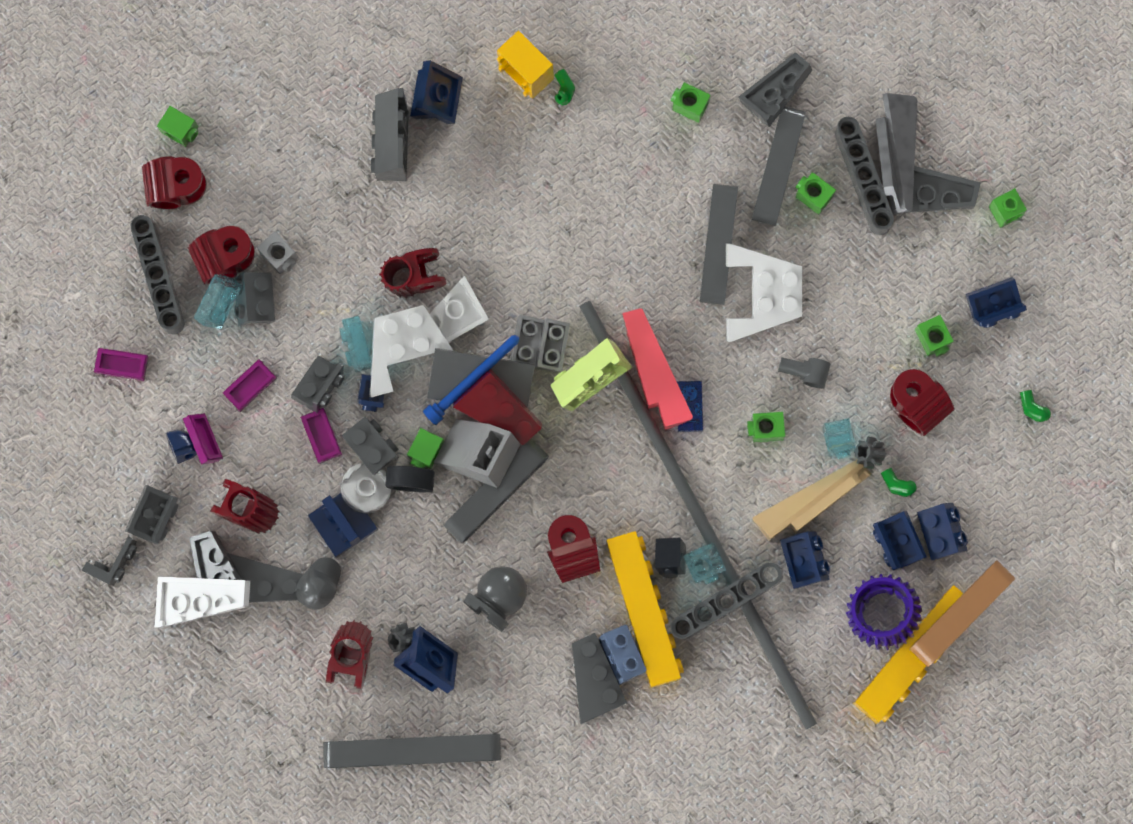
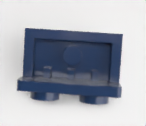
[965,277,1027,328]
[917,503,968,561]
[873,511,927,571]

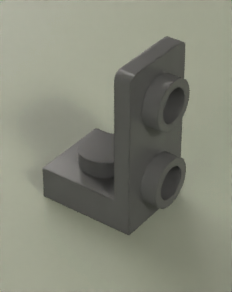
[82,537,137,587]

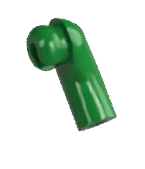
[554,69,575,106]
[1020,390,1051,422]
[881,468,917,497]

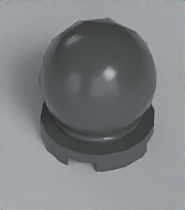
[463,566,527,632]

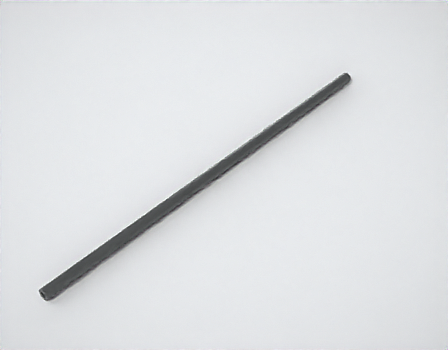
[579,301,817,729]

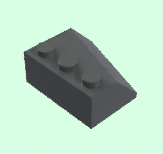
[371,88,409,181]

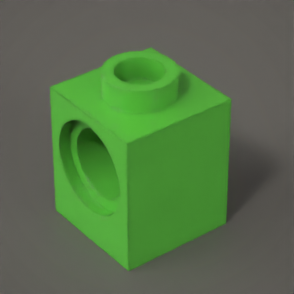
[670,82,711,123]
[157,106,199,147]
[795,172,836,215]
[989,188,1027,228]
[915,315,954,357]
[747,412,785,443]
[407,428,444,469]

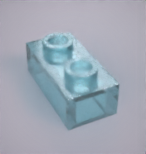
[194,274,242,329]
[339,316,372,372]

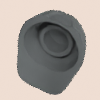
[295,557,341,610]

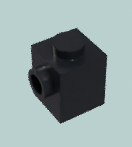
[655,537,686,578]

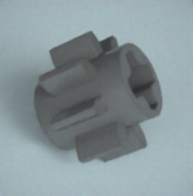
[854,437,887,469]
[388,623,415,654]

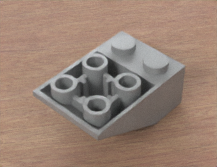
[433,419,520,488]

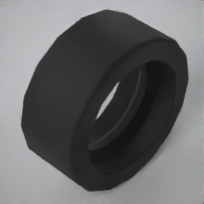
[385,466,435,493]

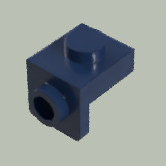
[357,374,384,412]

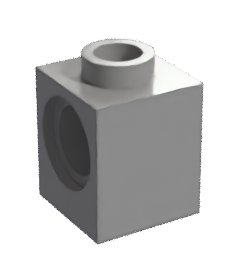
[257,231,298,274]

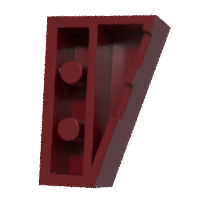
[453,369,542,445]

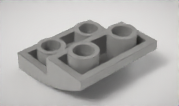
[510,315,570,372]

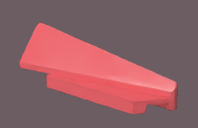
[622,308,693,430]

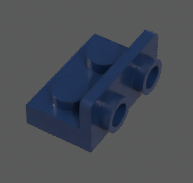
[780,531,830,589]

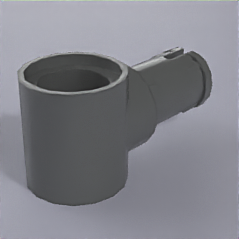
[778,357,831,389]

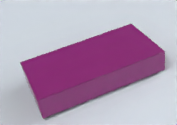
[94,348,149,381]
[223,359,277,412]
[300,408,342,464]
[183,413,223,465]

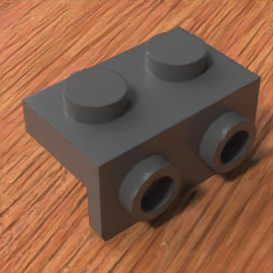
[232,272,275,326]
[341,417,399,475]
[125,485,178,544]

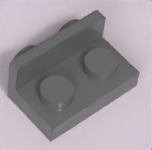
[291,355,345,413]

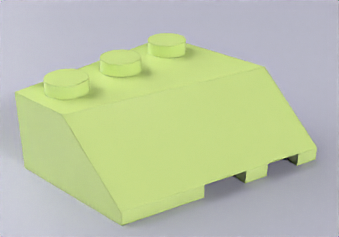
[550,338,632,411]

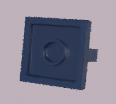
[410,60,463,124]
[307,493,378,558]
[393,626,458,694]

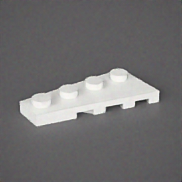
[155,577,250,628]

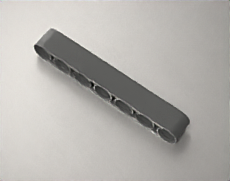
[323,734,501,768]

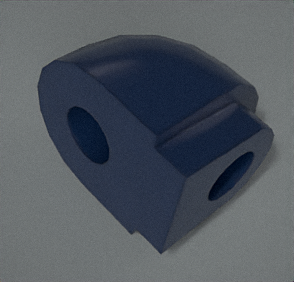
[165,429,197,464]

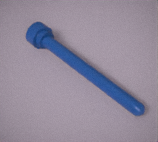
[423,335,520,425]

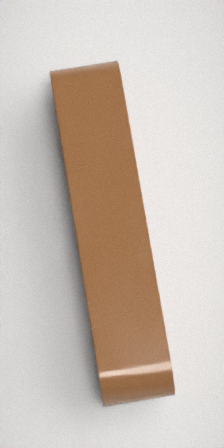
[910,560,1016,667]

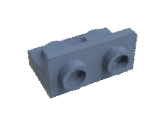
[598,625,646,685]

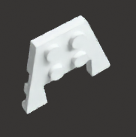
[726,243,802,342]
[370,305,453,397]

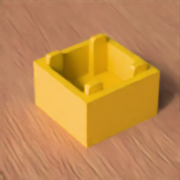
[497,30,554,99]

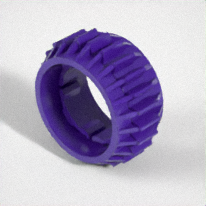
[846,574,923,650]

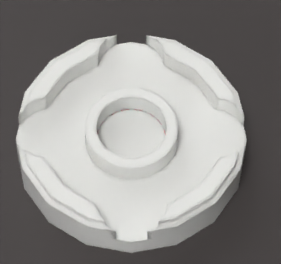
[340,463,391,513]

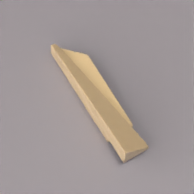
[753,459,871,541]

